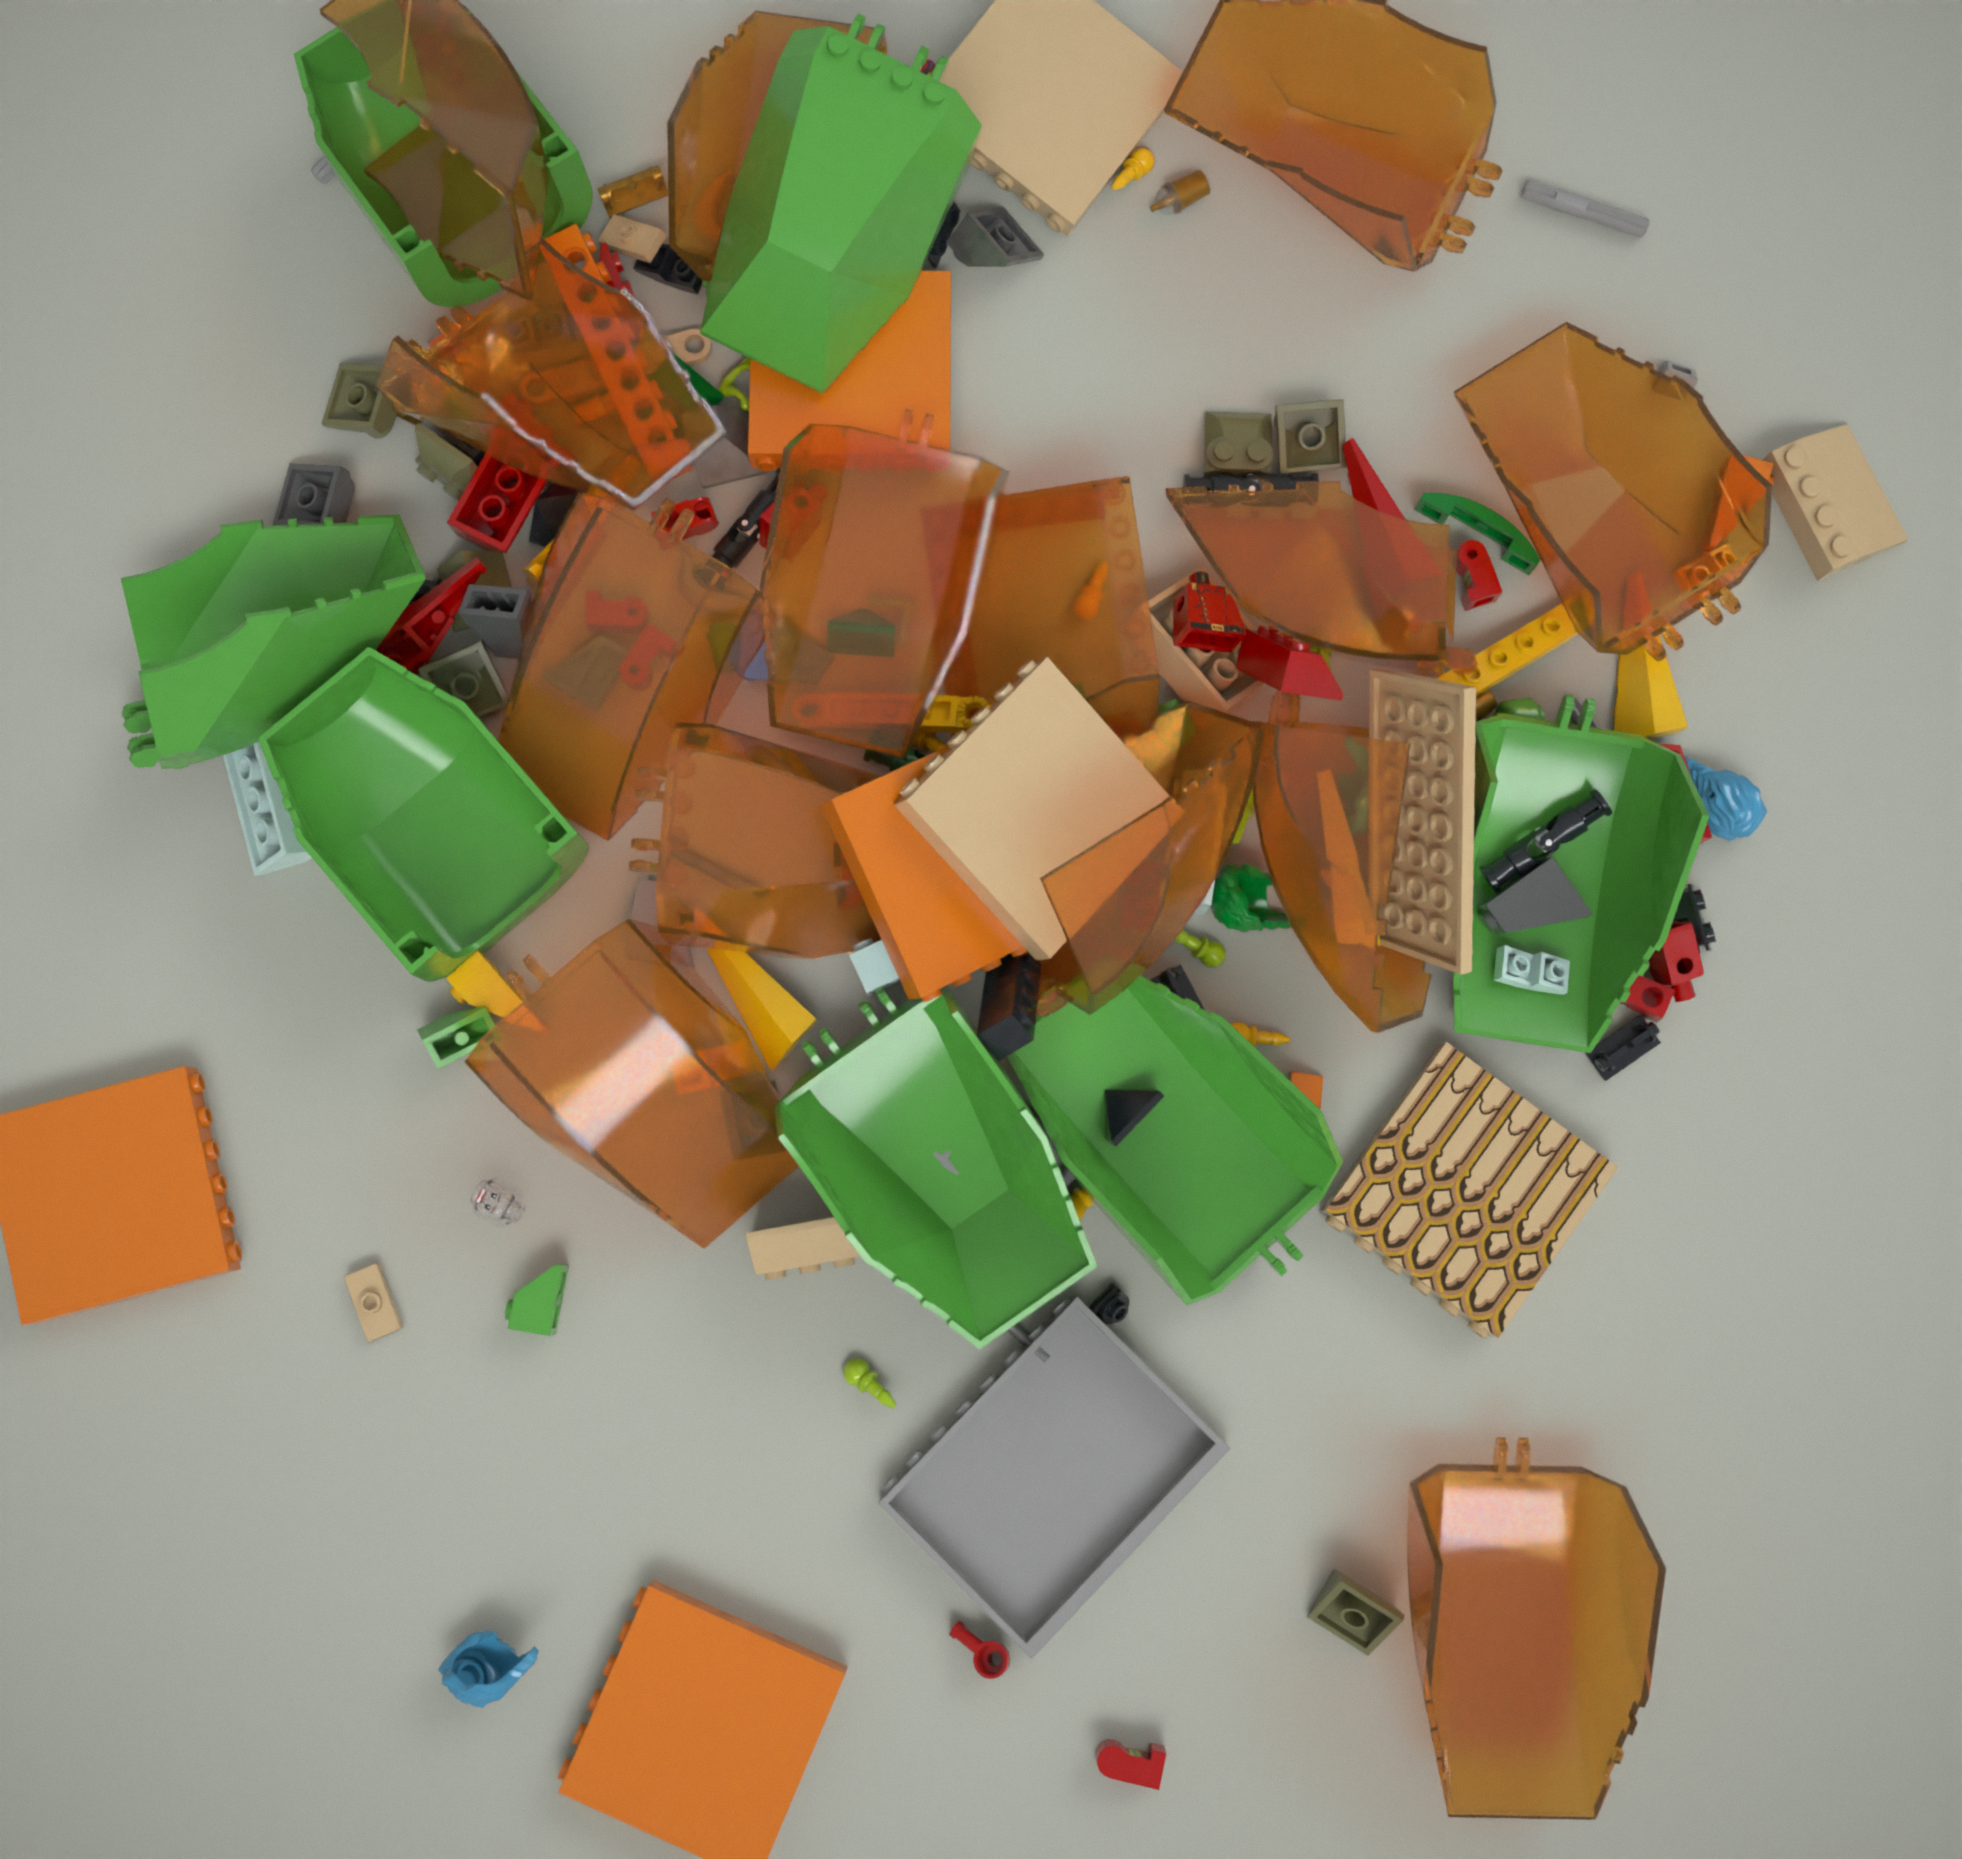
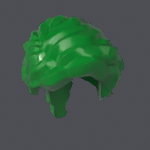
[1210,864,1304,932]

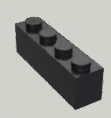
[977,952,1042,1061]

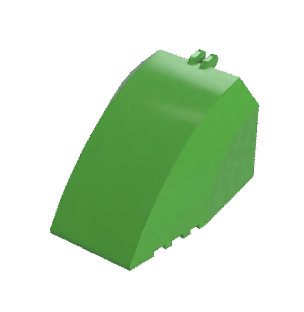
[1453,694,1709,1053]
[1007,954,1343,1305]

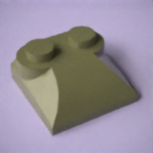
[322,363,404,439]
[1274,399,1347,473]
[1204,412,1273,479]
[415,423,478,501]
[418,640,511,717]

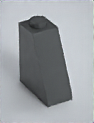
[458,584,536,659]
[1477,857,1592,934]

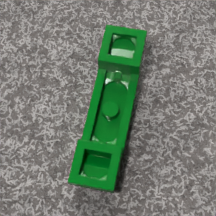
[1414,493,1540,575]

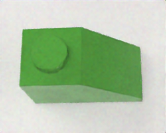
[417,1006,501,1069]
[505,1264,569,1336]

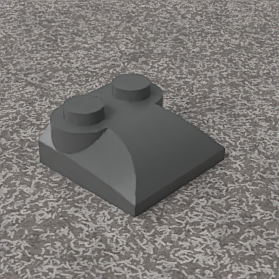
[273,463,355,526]

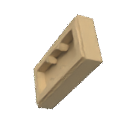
[597,214,666,263]
[343,1263,403,1342]

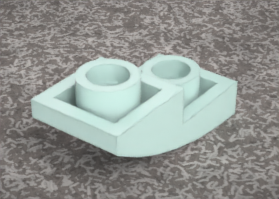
[1494,945,1570,995]

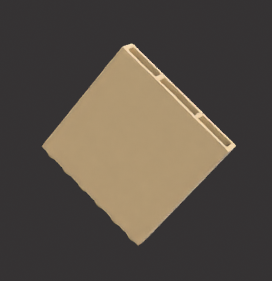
[940,0,1188,236]
[894,657,1184,960]

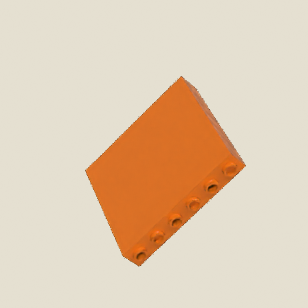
[748,271,951,472]
[820,746,1098,1002]
[0,1066,242,1326]
[557,1580,848,1859]

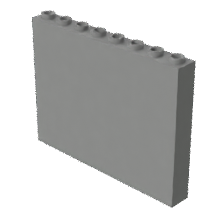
[878,1296,1231,1659]

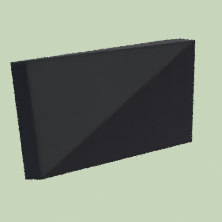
[529,481,587,548]
[1105,1089,1164,1146]

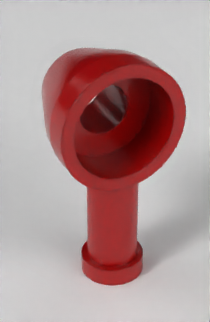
[949,1621,1010,1679]

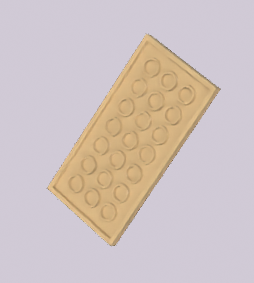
[1369,668,1476,975]

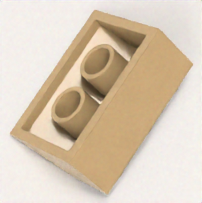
[745,1217,860,1280]

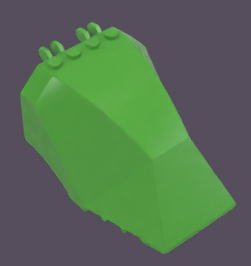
[700,13,982,394]
[121,514,426,769]
[774,986,1098,1349]

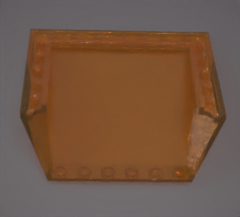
[920,476,1160,745]

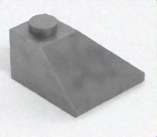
[946,207,1044,267]
[683,405,767,489]

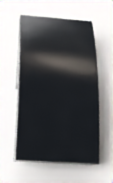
[633,243,711,295]

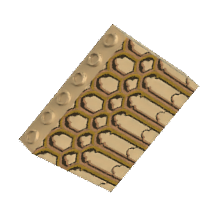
[1320,1042,1618,1339]

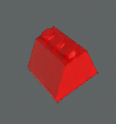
[446,436,555,554]
[1236,625,1343,701]

